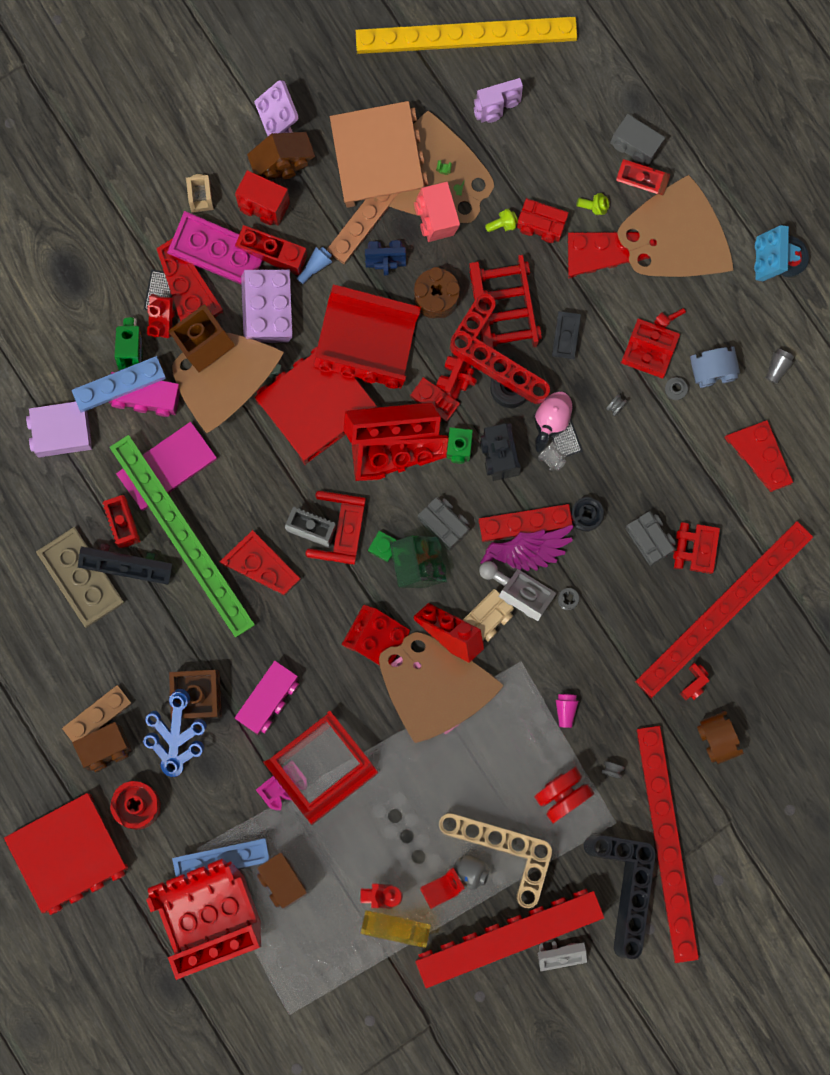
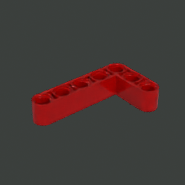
[450,293,550,404]

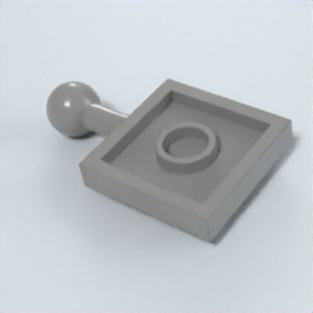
[479,561,556,621]

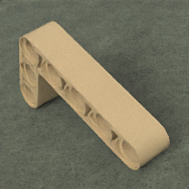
[439,813,552,908]

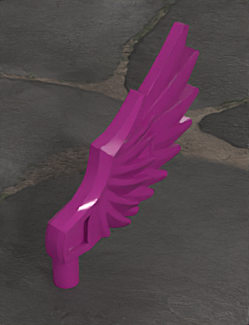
[480,525,573,571]

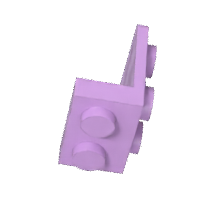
[254,81,298,136]

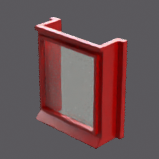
[263,711,378,825]

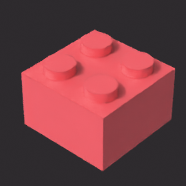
[414,182,460,242]

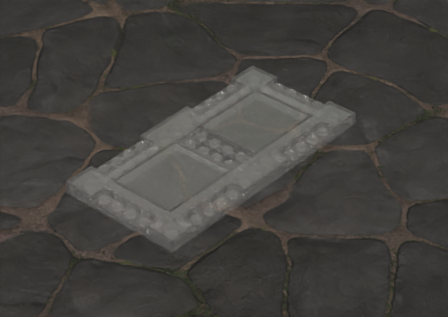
[197,662,616,1015]

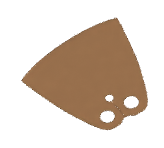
[374,111,494,223]
[617,175,733,277]
[172,333,284,433]
[379,632,504,743]

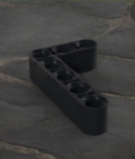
[584,835,655,959]

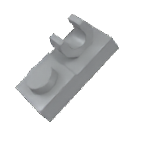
[538,941,587,971]

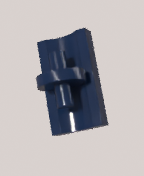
[365,240,406,276]

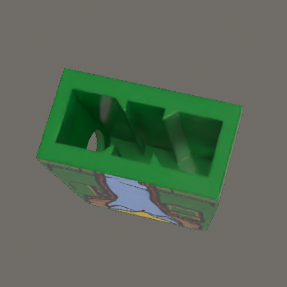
[115,317,143,371]

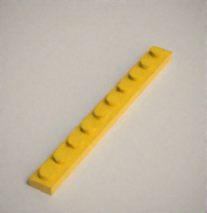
[356,17,577,54]

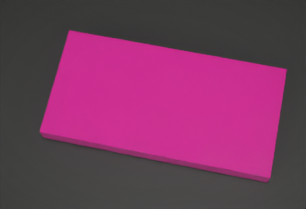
[167,211,262,285]
[116,422,217,511]

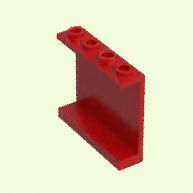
[313,284,421,389]
[255,346,377,465]
[4,793,129,915]

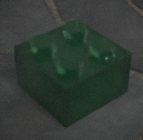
[390,536,447,588]

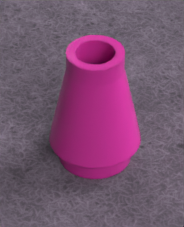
[556,694,579,728]

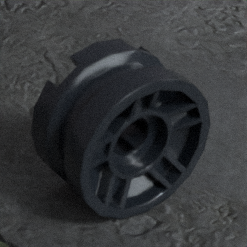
[571,497,604,532]

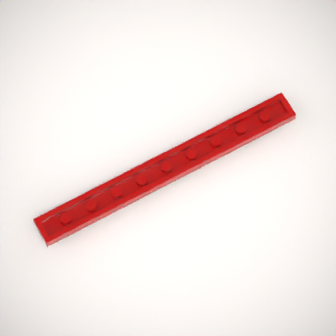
[635,522,813,698]
[636,726,699,963]

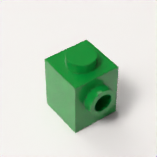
[447,428,473,464]

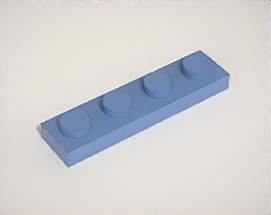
[72,356,166,413]
[172,838,270,878]

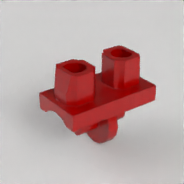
[147,294,175,338]
[436,356,477,400]
[360,884,403,909]

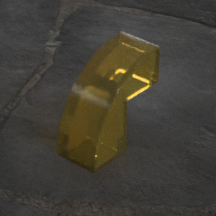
[360,910,431,948]

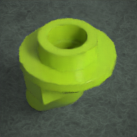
[576,193,609,215]
[485,209,518,232]

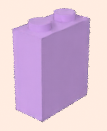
[26,402,92,457]

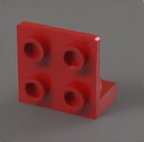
[341,605,410,666]

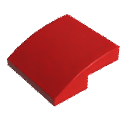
[621,318,680,379]

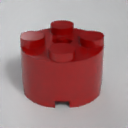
[110,781,161,830]

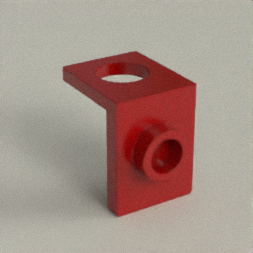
[420,868,465,909]

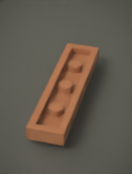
[327,193,398,265]

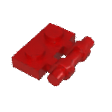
[673,523,720,574]

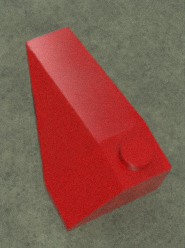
[352,435,448,481]

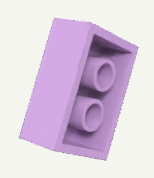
[241,270,292,343]

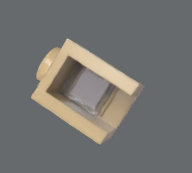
[186,174,214,213]

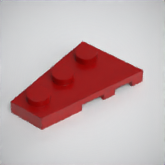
[220,530,301,596]

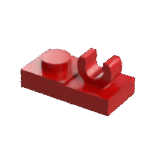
[410,377,460,423]

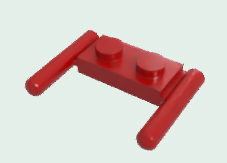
[306,491,366,565]

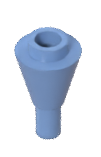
[296,247,332,284]

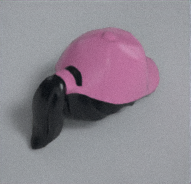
[535,392,572,452]

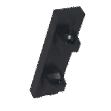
[77,543,172,585]

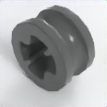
[606,394,628,417]
[558,588,579,610]
[601,761,625,779]

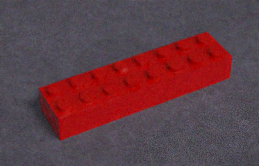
[415,889,604,988]

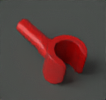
[654,308,686,328]

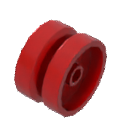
[534,767,595,824]

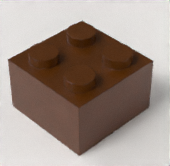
[247,132,315,180]
[168,304,235,373]
[169,670,222,719]
[72,722,132,773]
[256,852,309,909]

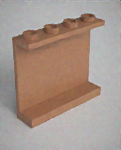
[330,101,428,208]

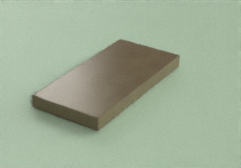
[36,527,124,628]

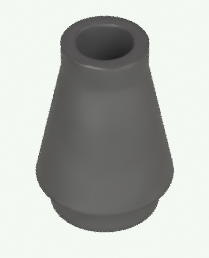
[765,348,794,384]

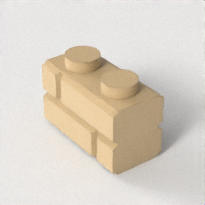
[463,589,514,642]

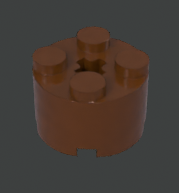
[414,267,459,319]
[697,711,744,764]

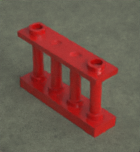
[469,255,541,355]

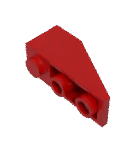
[235,225,308,276]
[413,603,484,663]

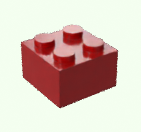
[235,170,290,226]

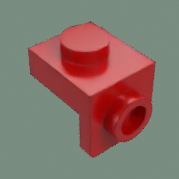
[680,663,710,700]

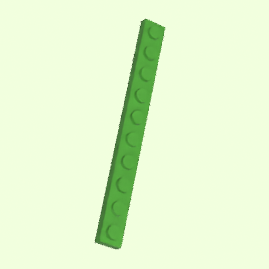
[110,435,255,638]

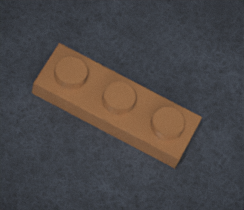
[62,685,132,742]

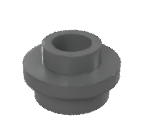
[665,377,688,400]

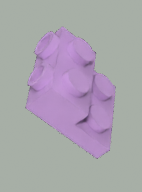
[473,78,523,123]

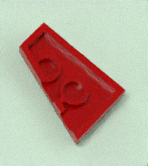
[724,420,793,492]

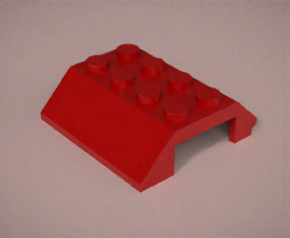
[146,858,261,980]

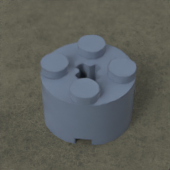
[690,347,740,388]

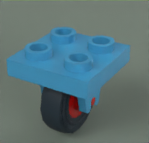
[754,225,809,281]

